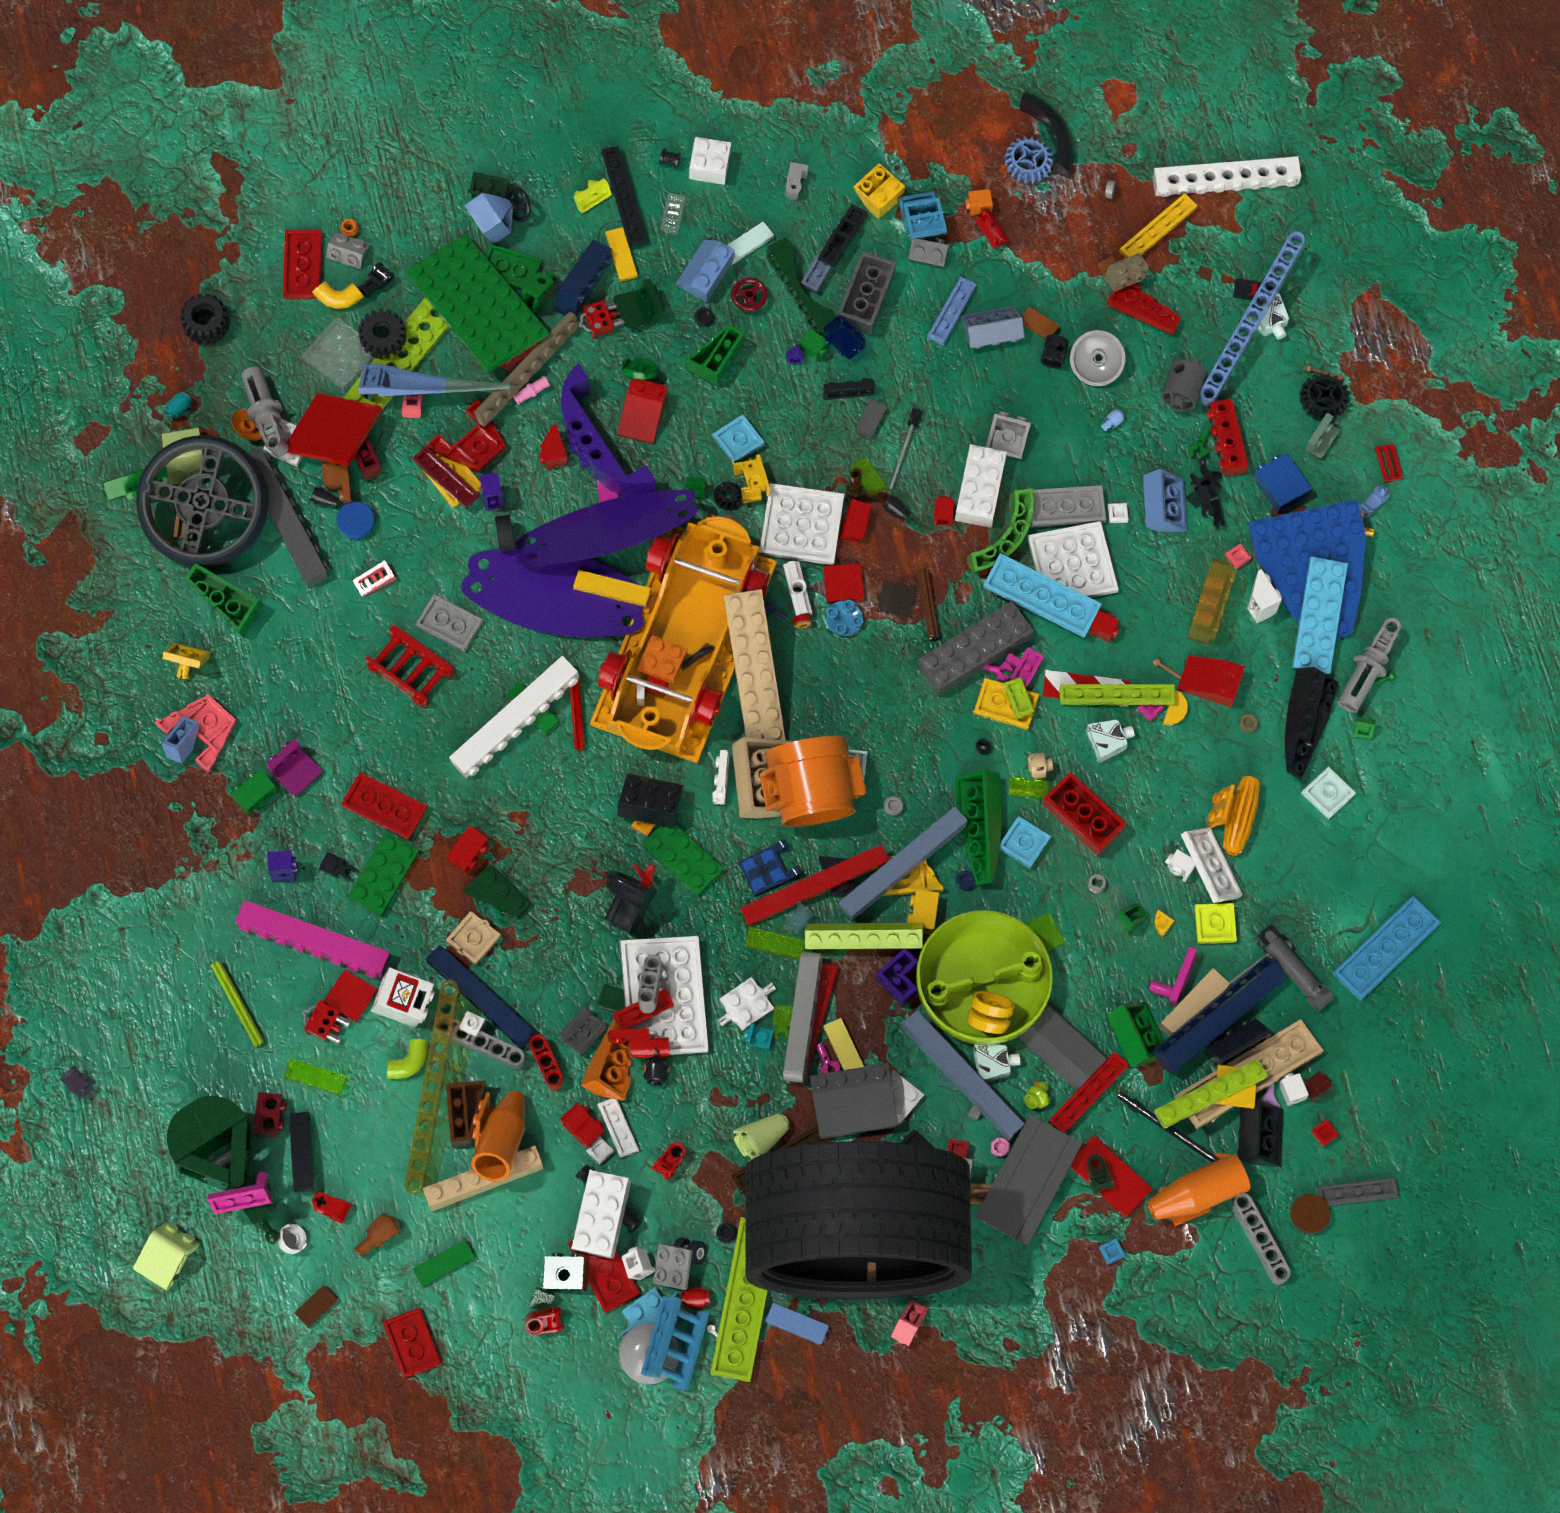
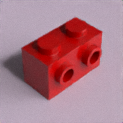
[447,826,489,874]

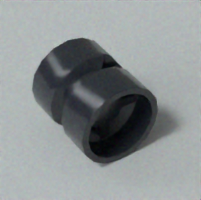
[1040,335,1069,369]

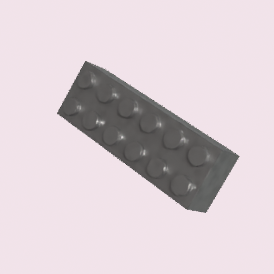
[917,601,1034,697]

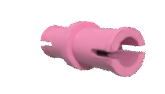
[513,376,550,405]

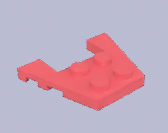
[155,695,236,773]

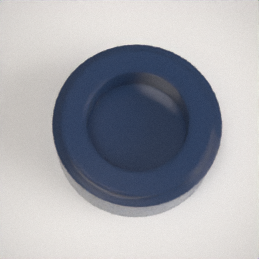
[956,871,975,891]

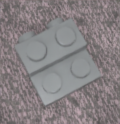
[986,411,1031,459]

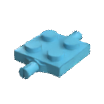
[620,1288,679,1338]

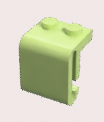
[162,428,207,485]
[133,1222,200,1291]

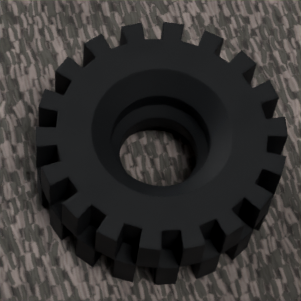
[359,309,406,359]

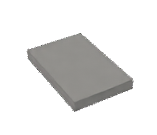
[415,594,484,653]

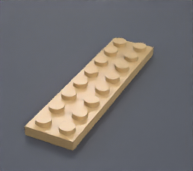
[723,589,786,741]
[1174,1019,1324,1129]

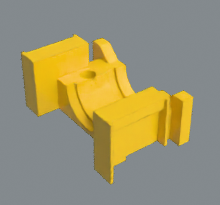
[732,454,770,504]

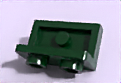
[467,171,510,199]

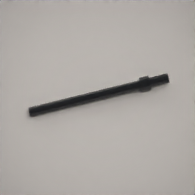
[1117,1092,1218,1163]

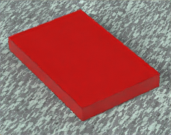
[382,1307,441,1379]

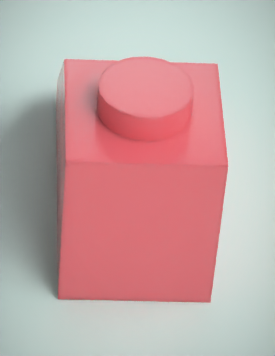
[891,1299,929,1346]

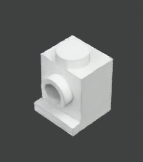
[1165,849,1195,882]
[622,1247,655,1280]

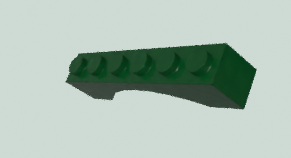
[766,237,842,339]

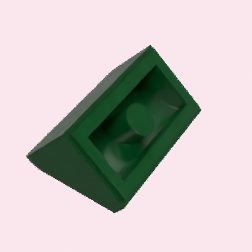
[597,984,625,1012]

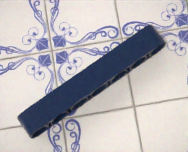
[425,945,536,1049]

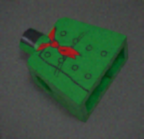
[521,272,556,317]

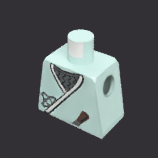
[1248,293,1289,340]
[1086,720,1135,763]
[973,1045,1020,1083]

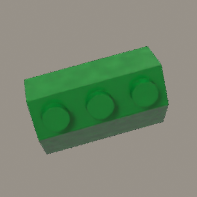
[1107,1002,1164,1068]

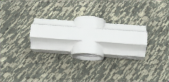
[783,561,812,616]

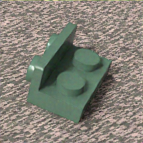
[1305,413,1340,459]

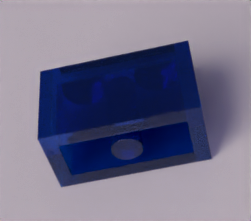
[824,315,866,360]

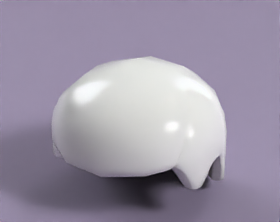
[277,1224,307,1254]

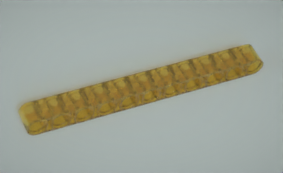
[405,980,460,1195]

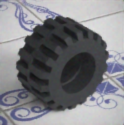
[180,294,229,345]

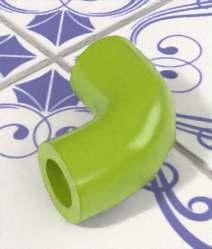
[387,1039,429,1079]

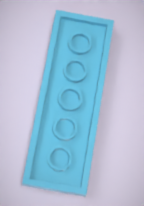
[983,553,1102,638]
[1292,557,1348,675]

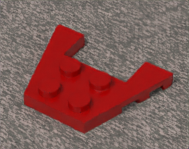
[427,399,506,472]

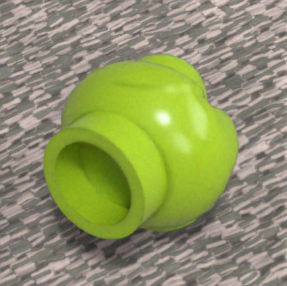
[1024,1081,1050,1109]

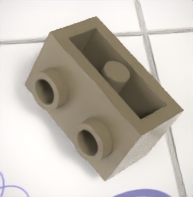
[1105,253,1149,292]

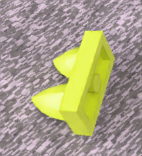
[574,178,612,214]

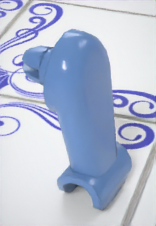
[1359,486,1390,518]

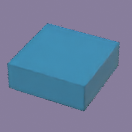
[1098,1238,1126,1265]

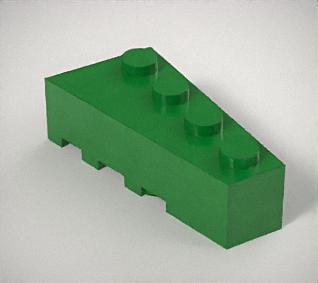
[185,563,263,637]

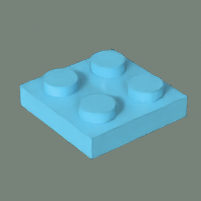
[713,415,765,463]
[1000,816,1051,869]

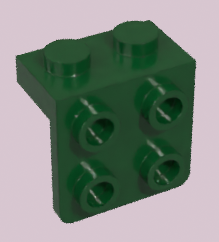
[613,279,664,328]

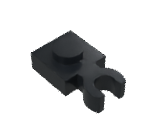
[318,852,356,881]

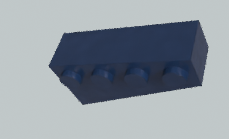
[555,239,613,317]

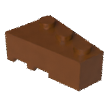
[446,1080,487,1148]

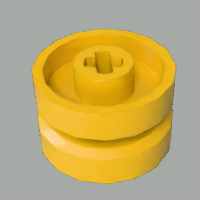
[967,991,1015,1034]

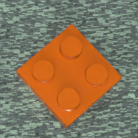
[638,635,688,684]

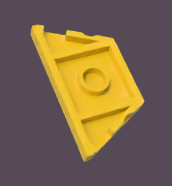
[879,856,943,896]

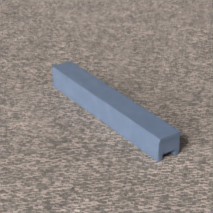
[838,807,968,922]
[900,1011,1024,1142]

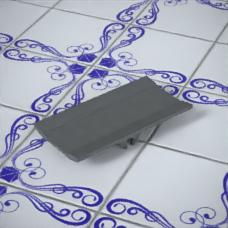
[975,1114,1083,1246]

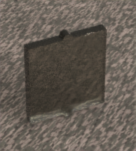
[878,582,915,617]

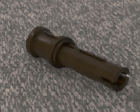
[845,468,863,502]

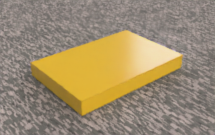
[423,453,481,508]
[973,678,1039,730]

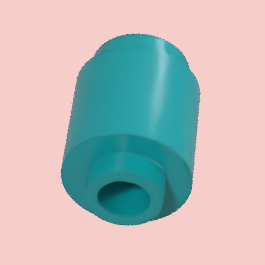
[164,391,192,419]

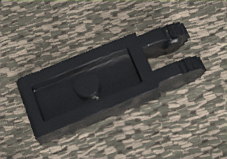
[822,378,875,400]

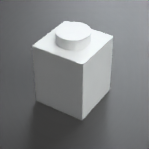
[1279,1073,1309,1106]

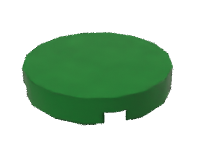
[621,358,658,380]

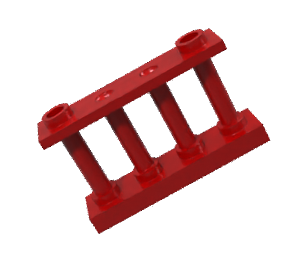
[365,624,455,708]

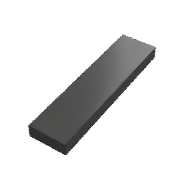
[1316,1177,1399,1206]

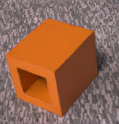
[965,189,993,216]

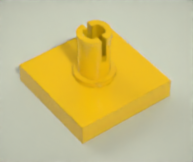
[162,643,211,679]

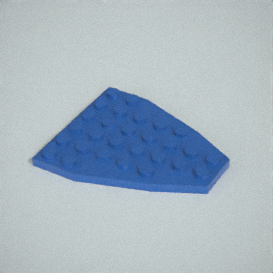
[1247,499,1366,639]

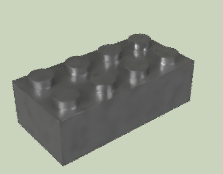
[837,251,897,335]

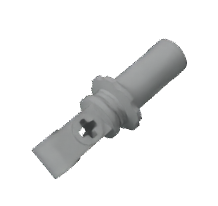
[241,367,289,457]
[1337,618,1401,713]

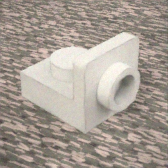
[459,1011,486,1037]

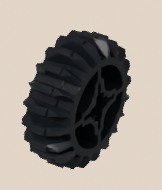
[1299,372,1350,421]

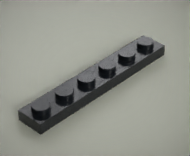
[601,146,647,248]

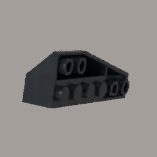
[1285,667,1338,780]

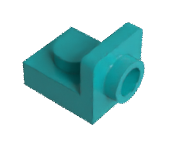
[743,1022,774,1051]

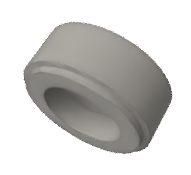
[1105,180,1116,199]
[884,796,903,817]

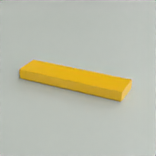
[573,570,651,607]

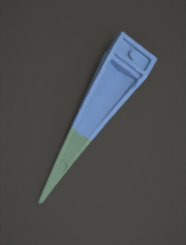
[358,364,511,396]

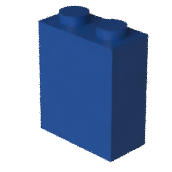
[1254,453,1312,513]

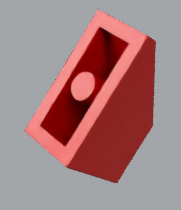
[538,424,568,470]

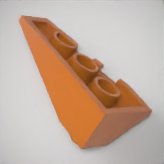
[581,1019,631,1101]

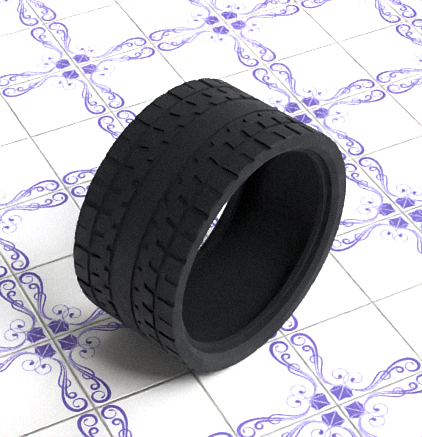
[745,1141,972,1299]

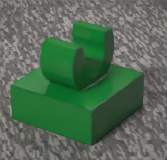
[686,477,705,498]
[1353,716,1375,739]

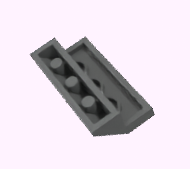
[1019,1006,1108,1091]

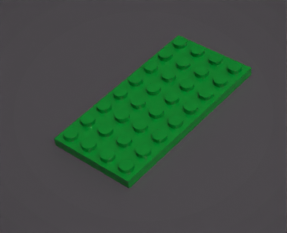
[405,233,549,373]

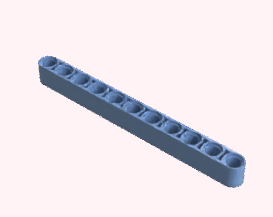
[1200,232,1305,406]

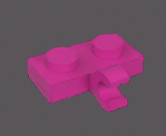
[1005,647,1044,689]

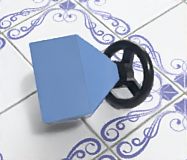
[465,186,531,245]

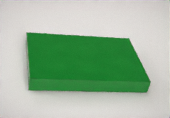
[485,243,543,291]

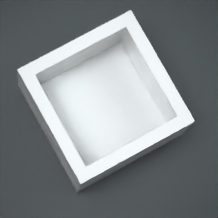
[689,137,731,185]

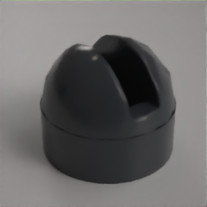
[975,738,991,755]

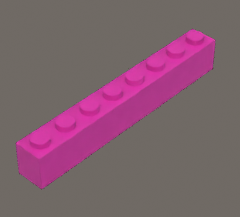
[235,900,391,979]

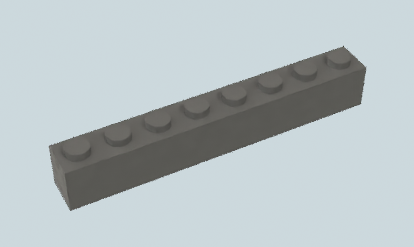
[248,448,329,588]

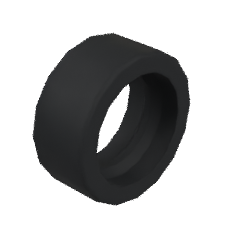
[495,515,515,552]

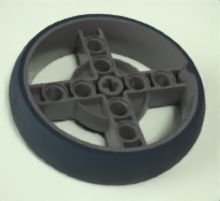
[136,435,269,568]

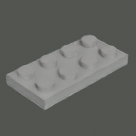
[1030,485,1106,528]

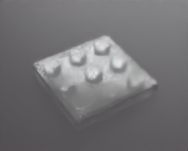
[301,317,377,391]

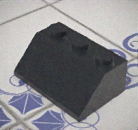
[1204,1018,1271,1070]
[1237,1100,1284,1167]

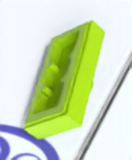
[1003,677,1034,719]

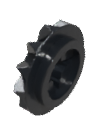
[713,480,742,510]

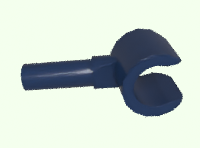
[764,602,788,620]

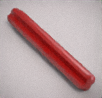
[570,678,585,751]

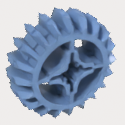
[1004,136,1053,184]

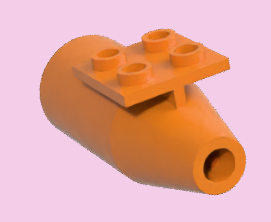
[471,1090,525,1182]
[1147,1154,1250,1226]

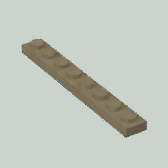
[474,311,579,427]

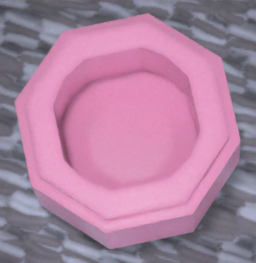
[991,1138,1010,1158]

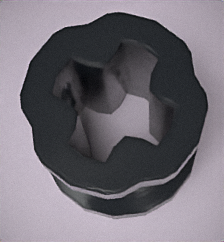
[659,148,681,169]

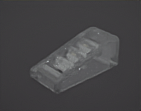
[660,193,686,235]

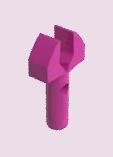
[983,662,1013,682]
[816,1043,840,1074]

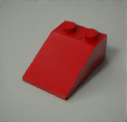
[617,378,668,445]
[1177,655,1245,708]

